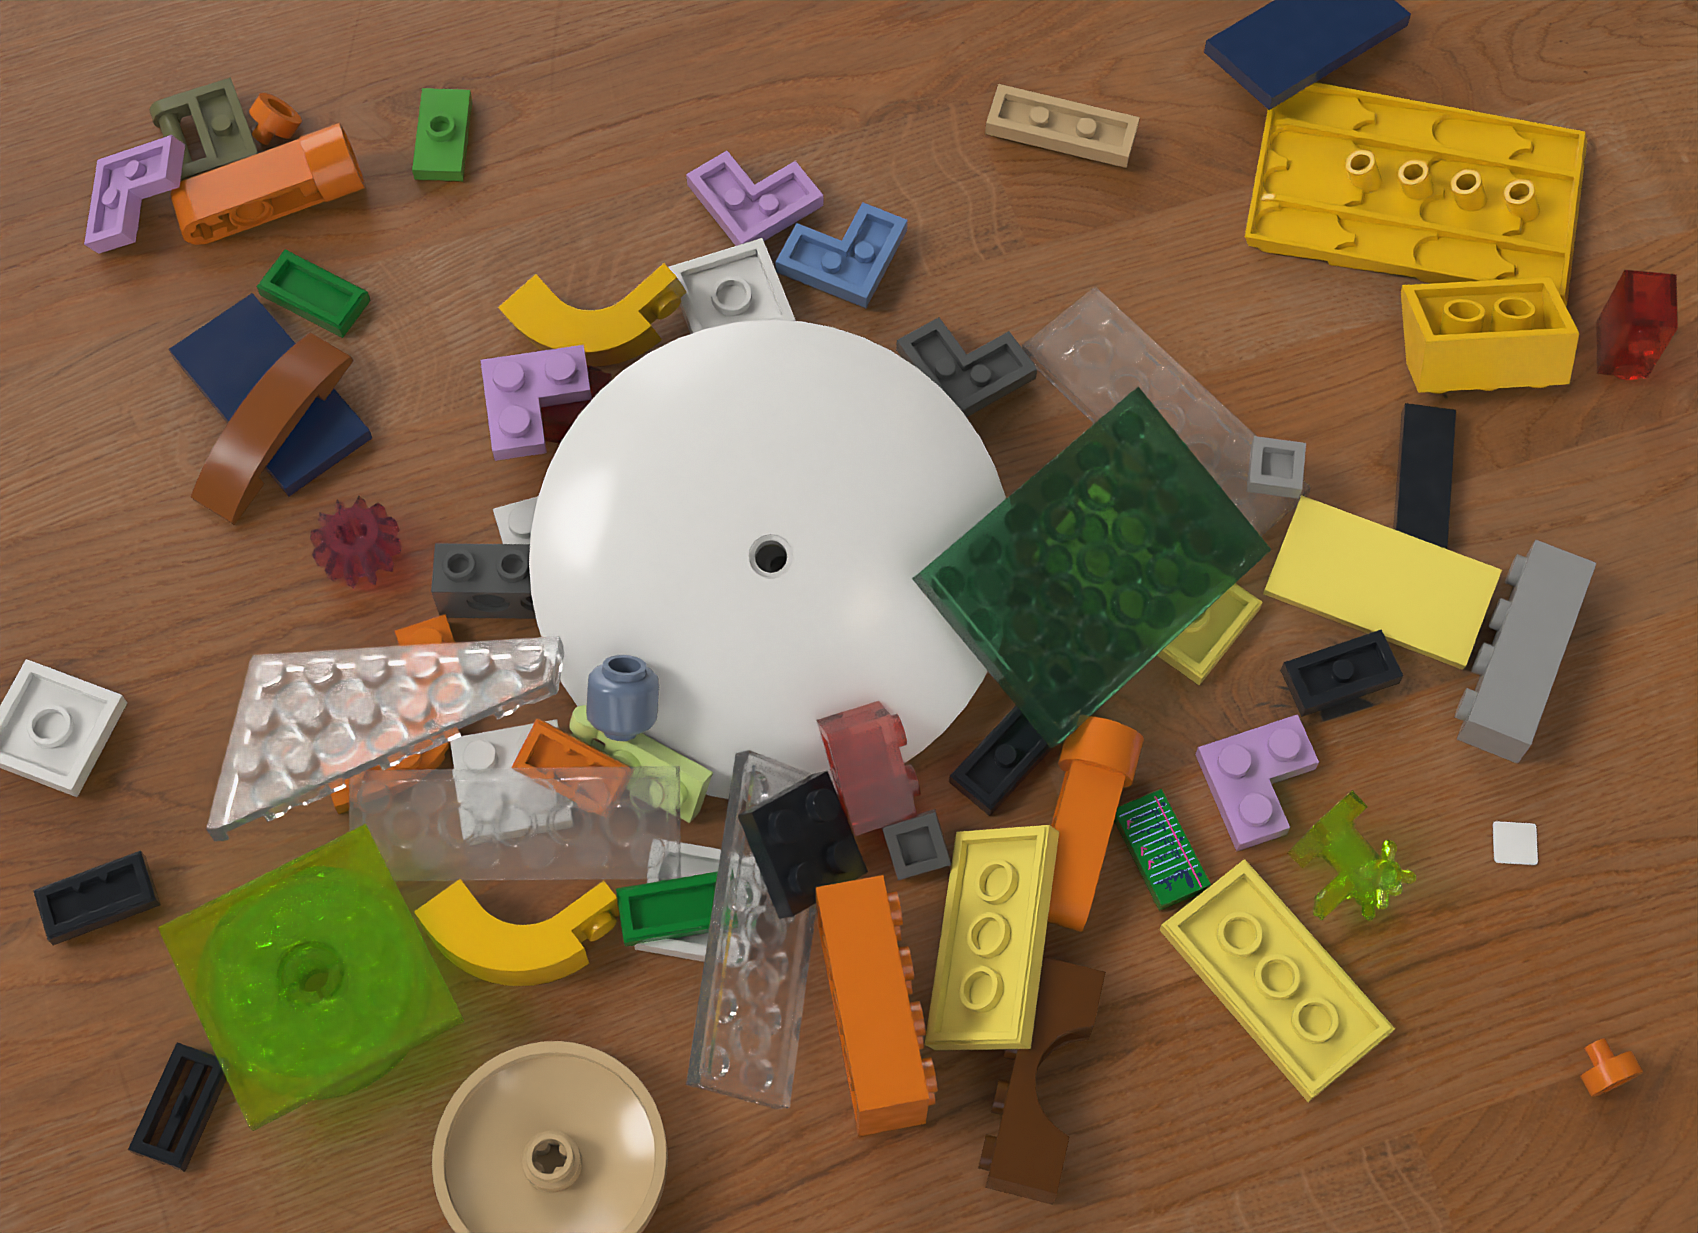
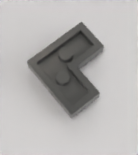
[896,317,1037,418]

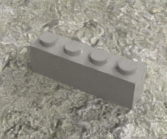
[1454,540,1596,764]

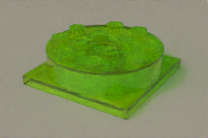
[158,824,464,1131]

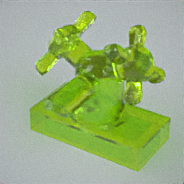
[1287,790,1416,921]

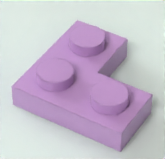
[84,135,185,254]
[686,151,823,246]
[480,345,592,461]
[1195,714,1319,851]

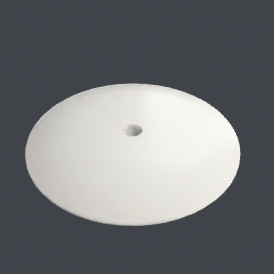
[529,320,1014,803]

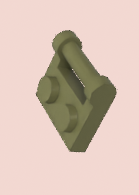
[149,77,258,182]

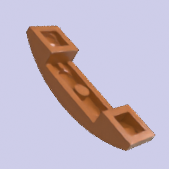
[191,332,354,525]

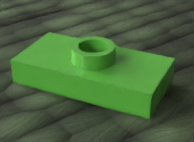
[412,88,472,181]

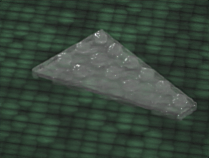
[206,636,565,841]

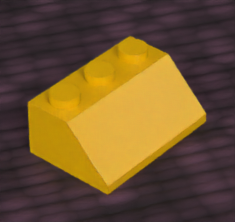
[1401,277,1579,394]

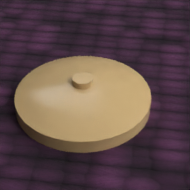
[432,1041,668,1233]

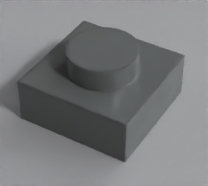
[882,809,951,880]

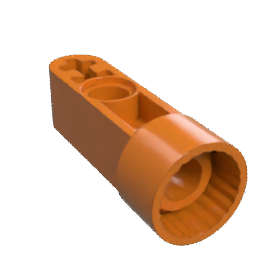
[170,122,366,245]
[1048,716,1144,932]

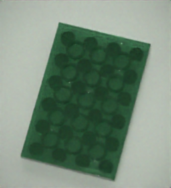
[912,386,1272,748]

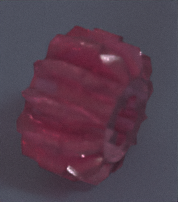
[310,496,402,589]

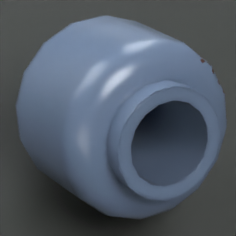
[586,655,659,741]

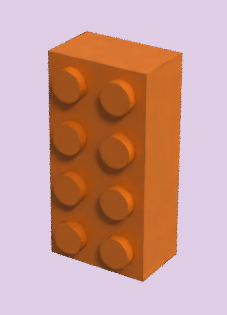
[816,875,938,1137]

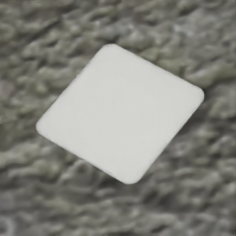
[1493,821,1538,865]

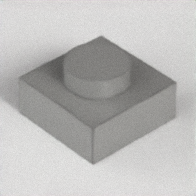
[1247,436,1306,499]

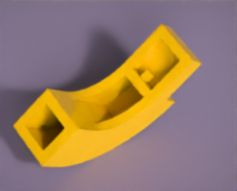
[498,263,687,366]
[414,879,620,986]

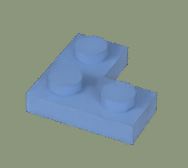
[775,202,908,308]

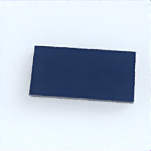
[1204,0,1411,110]
[169,293,372,497]

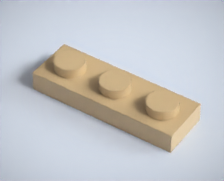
[985,84,1140,168]

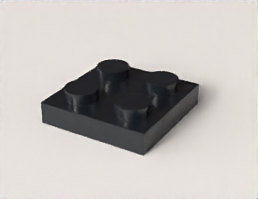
[737,771,868,919]

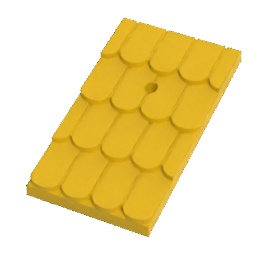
[1245,82,1587,306]

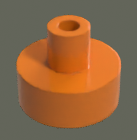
[249,92,302,145]
[1580,1038,1643,1097]

